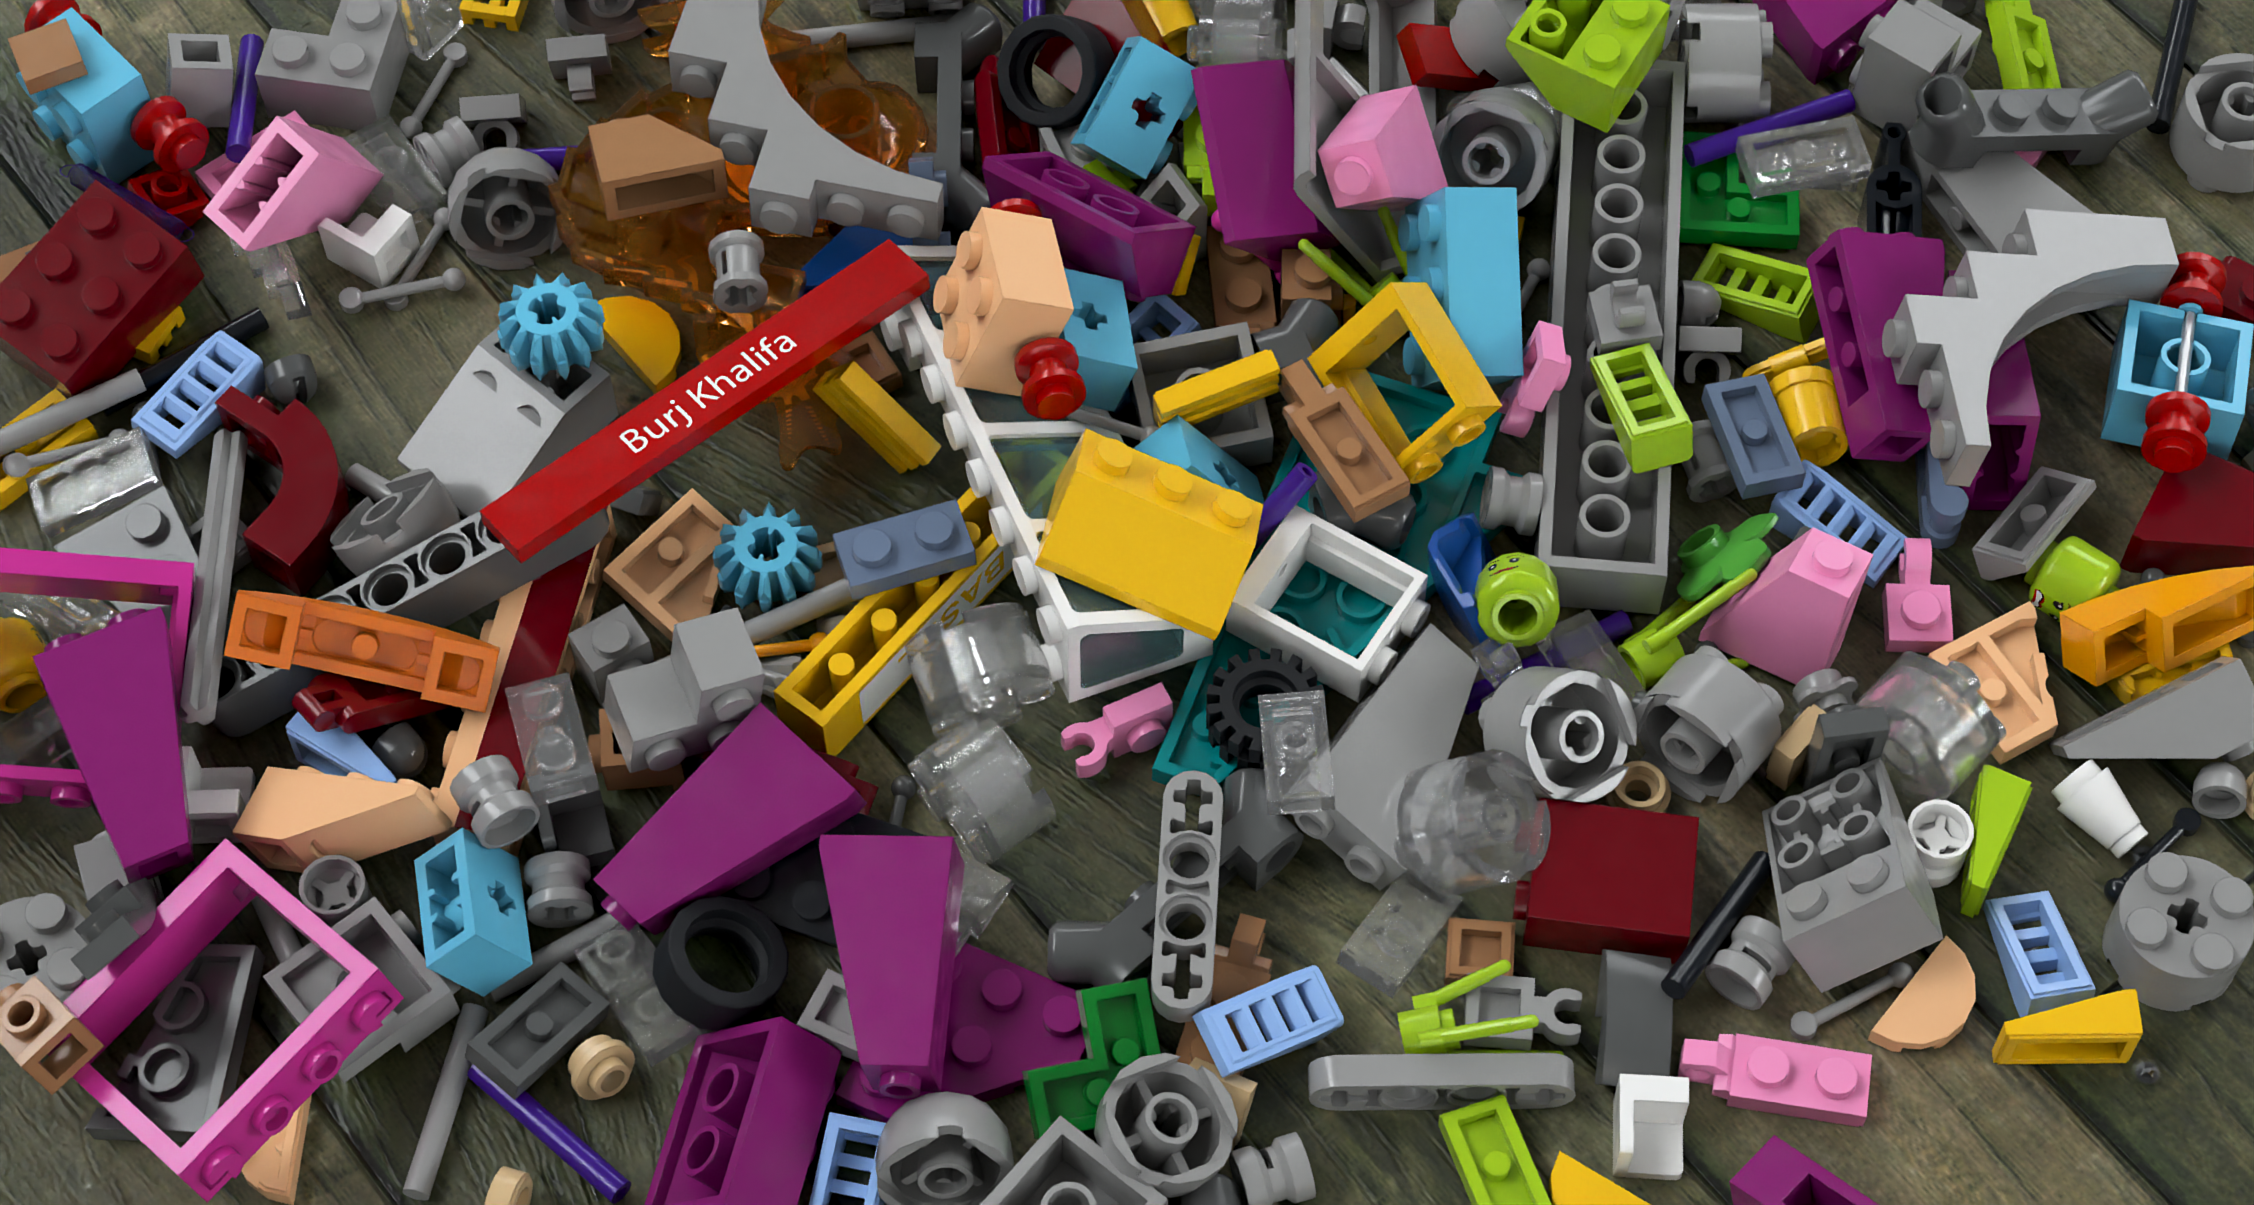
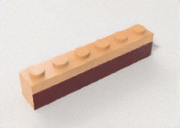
[430,504,617,857]

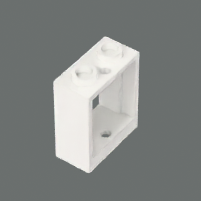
[1226,505,1431,703]

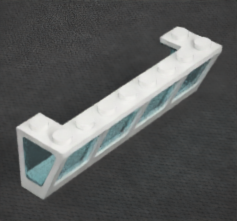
[880,245,1213,703]

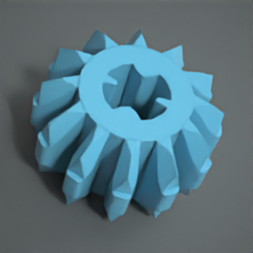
[497,272,605,381]
[713,502,823,613]

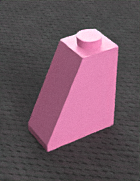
[1317,85,1448,212]
[202,116,384,252]
[1698,527,1874,685]

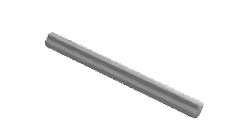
[179,428,248,725]

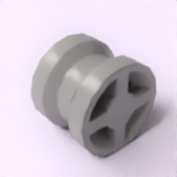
[413,116,481,190]
[1479,466,1543,536]
[524,851,594,928]

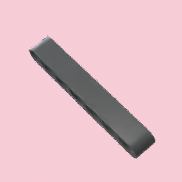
[212,508,610,737]

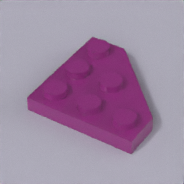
[835,939,1087,1123]

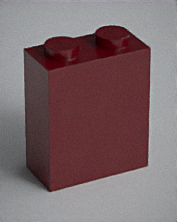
[1512,798,1699,964]

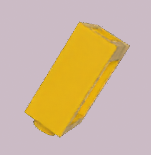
[1307,282,1502,484]

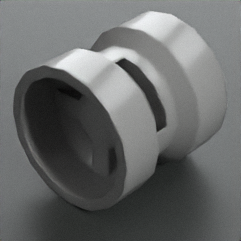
[450,755,540,849]
[299,855,373,927]
[1705,915,1796,1010]
[1229,1132,1316,1205]

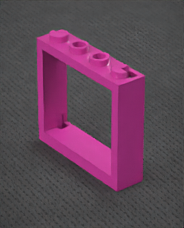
[0,547,195,808]
[48,838,404,1203]

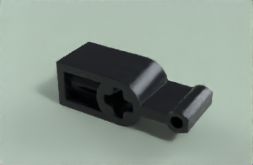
[1857,122,1922,237]

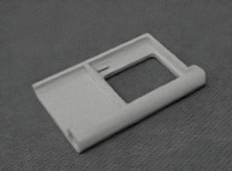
[1287,0,1439,282]

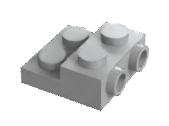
[263,896,461,1083]

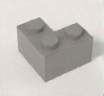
[255,0,413,134]
[1849,0,1982,139]
[604,607,765,773]

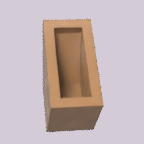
[588,114,729,221]

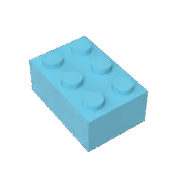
[1398,187,1524,390]

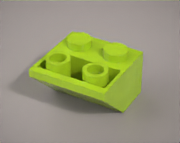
[1505,0,1671,133]

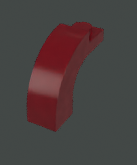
[215,385,349,597]

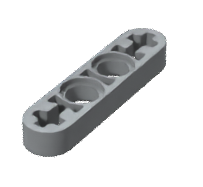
[1151,770,1223,1023]
[1308,1053,1576,1111]

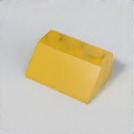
[1035,428,1264,641]

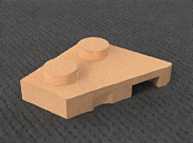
[603,488,734,642]

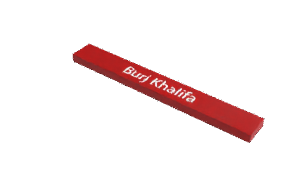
[479,239,930,564]

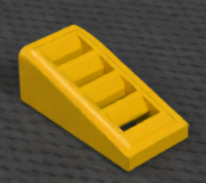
[1992,989,2143,1064]

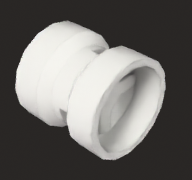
[1907,799,1974,888]

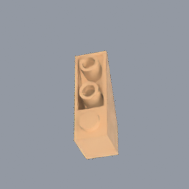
[232,766,453,873]

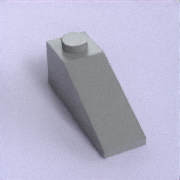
[2048,656,2254,762]

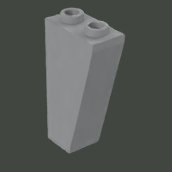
[1900,131,2093,255]
[1280,623,1480,891]

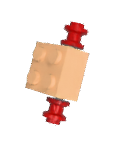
[933,198,1087,420]

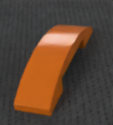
[223,590,500,713]

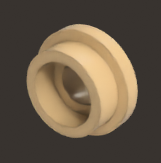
[1605,760,1671,813]
[568,1035,635,1100]

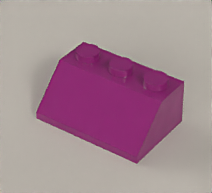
[1191,59,1341,262]
[982,151,1197,302]
[644,1016,842,1205]

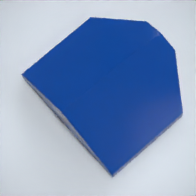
[1427,512,1503,664]

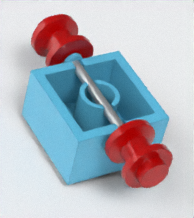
[16,0,209,188]
[2100,252,2254,473]

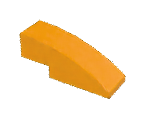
[2059,566,2254,687]

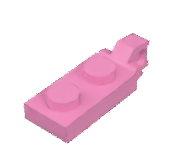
[1678,1033,1872,1127]

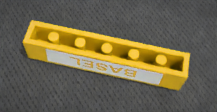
[773,438,1068,757]

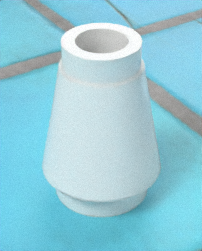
[2051,759,2149,858]

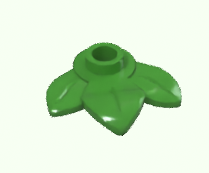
[1676,513,1779,602]

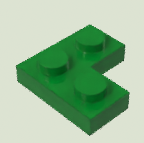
[1679,131,1800,249]
[1022,978,1161,1139]

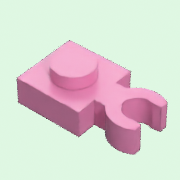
[1498,320,1571,438]

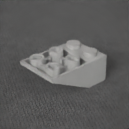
[397,326,619,518]
[1762,757,1943,993]

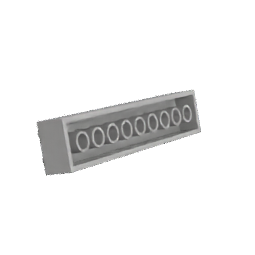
[1534,60,1686,615]

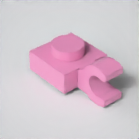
[1882,538,1954,653]
[1061,682,1173,778]

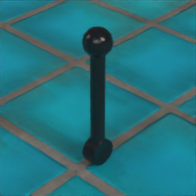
[2104,807,2202,903]

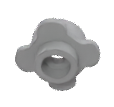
[1792,668,1858,721]

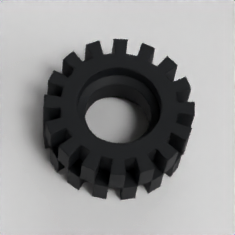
[1206,648,1325,774]

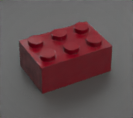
[0,180,205,399]

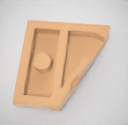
[1925,601,2058,765]

